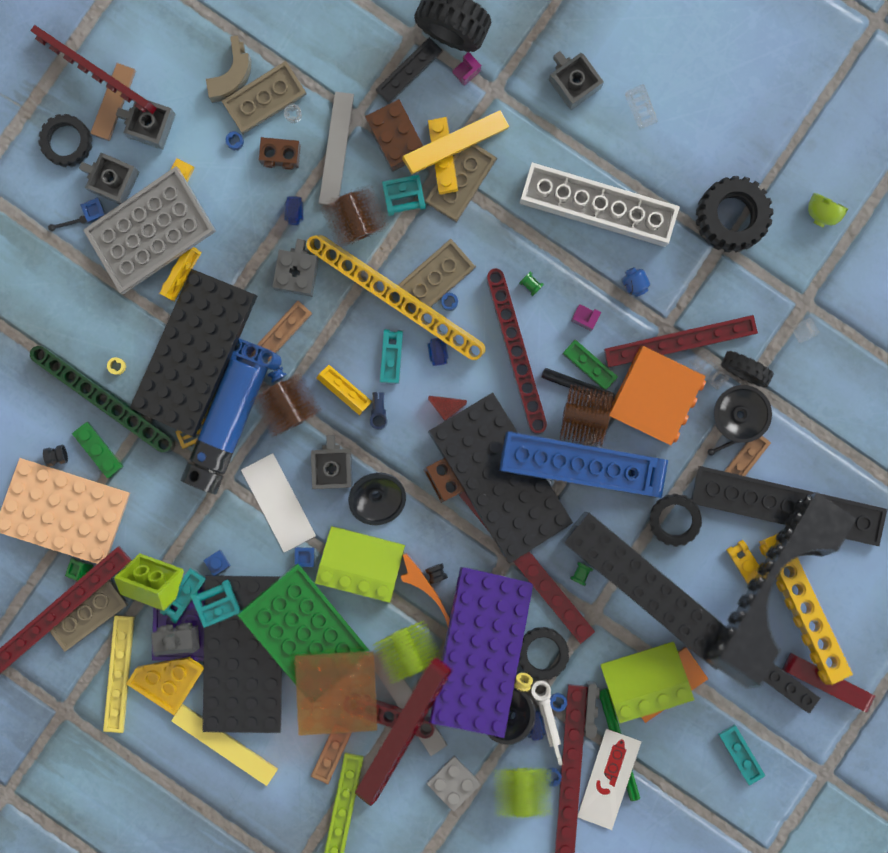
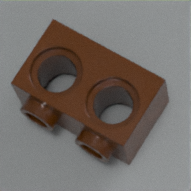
[259,137,301,170]
[423,458,464,503]

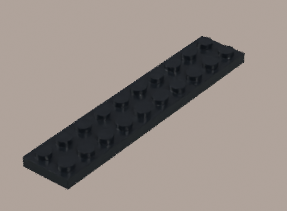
[691,466,887,546]

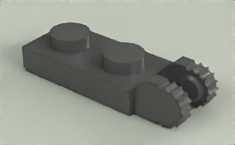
[584,681,600,739]

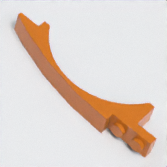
[401,553,450,626]

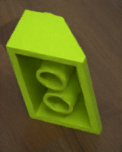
[114,553,184,611]

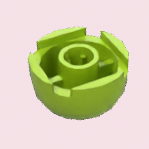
[808,193,848,228]

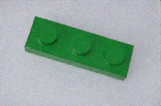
[72,422,124,478]

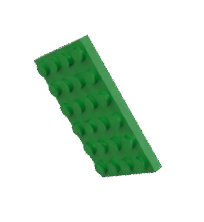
[237,563,370,704]

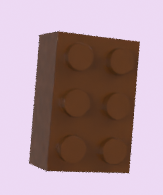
[365,99,423,172]

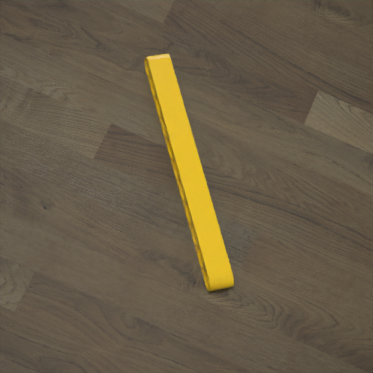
[306,235,486,360]

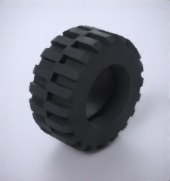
[414,0,491,52]
[696,176,773,253]

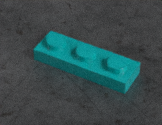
[718,724,766,786]

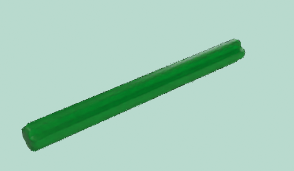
[599,688,640,802]

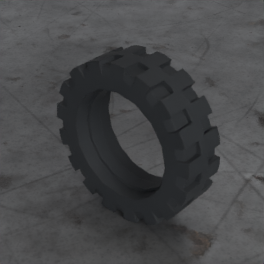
[38,114,92,167]
[720,351,774,388]
[650,493,702,547]
[519,627,569,680]

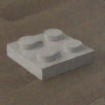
[427,755,481,812]

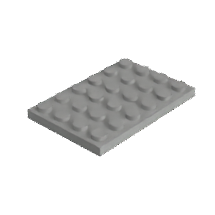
[83,166,216,294]

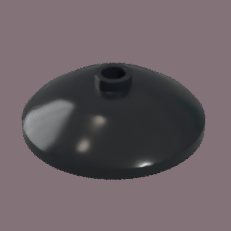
[714,385,772,443]
[348,473,406,525]
[488,686,535,745]

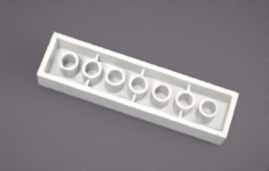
[520,163,680,247]

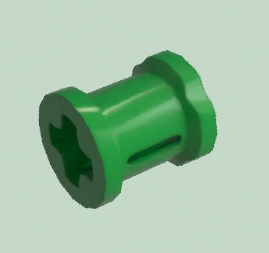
[519,271,544,297]
[570,562,593,586]

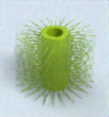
[372,620,442,684]
[494,767,553,819]

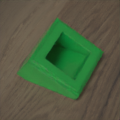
[65,558,93,581]

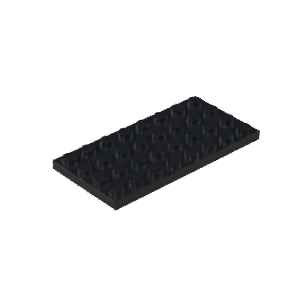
[130,269,258,437]
[428,392,573,564]
[202,575,282,733]

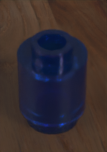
[284,196,304,225]
[427,338,449,366]
[528,710,547,741]

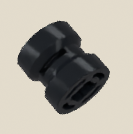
[43,444,68,467]

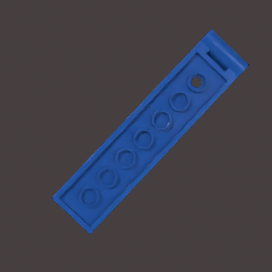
[499,431,668,498]

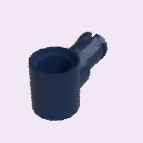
[370,392,388,430]

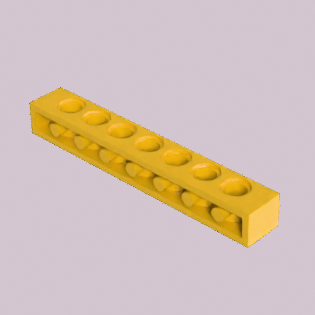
[759,533,853,684]

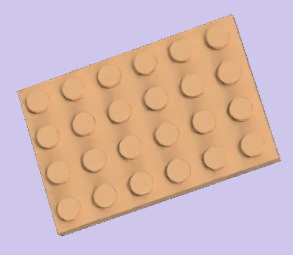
[0,458,130,564]

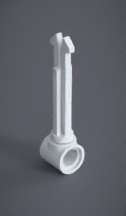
[530,679,563,765]

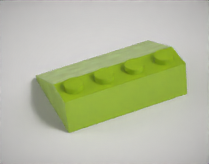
[315,526,405,603]
[600,641,694,723]

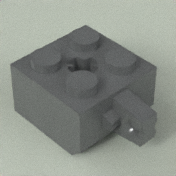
[549,51,604,110]
[116,100,176,150]
[79,153,139,204]
[273,239,319,297]
[311,435,353,489]
[151,623,200,656]

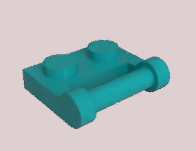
[382,175,426,216]
[191,580,241,628]

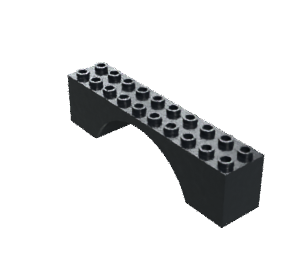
[707,492,856,688]
[560,512,726,670]

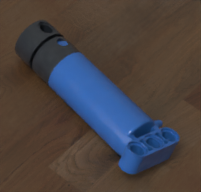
[180,338,282,495]

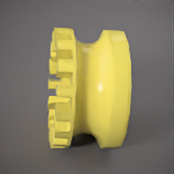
[107,357,126,375]
[514,673,533,692]

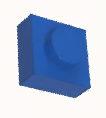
[80,197,106,223]
[295,547,315,567]
[203,550,231,575]

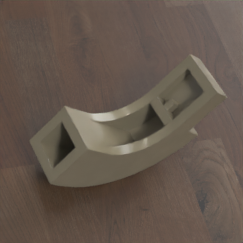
[206,35,251,103]

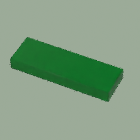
[562,339,618,390]

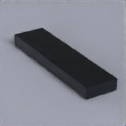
[375,37,443,104]

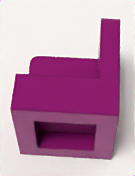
[452,52,482,86]
[571,304,602,331]

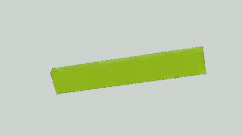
[324,752,364,853]

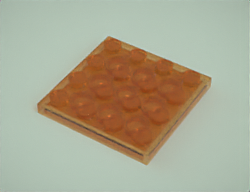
[295,651,377,736]

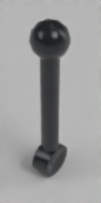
[48,215,87,231]
[707,441,737,456]

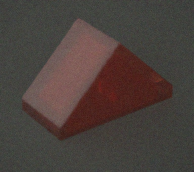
[428,396,467,421]

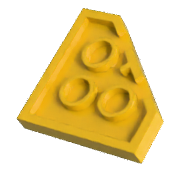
[126,657,204,716]

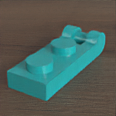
[380,329,403,384]
[160,568,206,624]

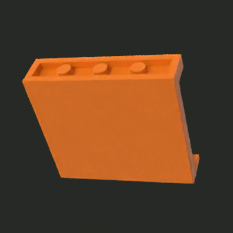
[610,345,706,445]

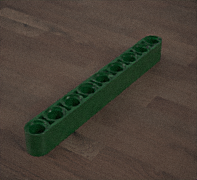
[30,346,175,453]

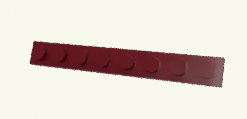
[30,25,157,114]
[604,315,758,368]

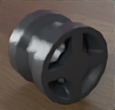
[425,563,448,584]

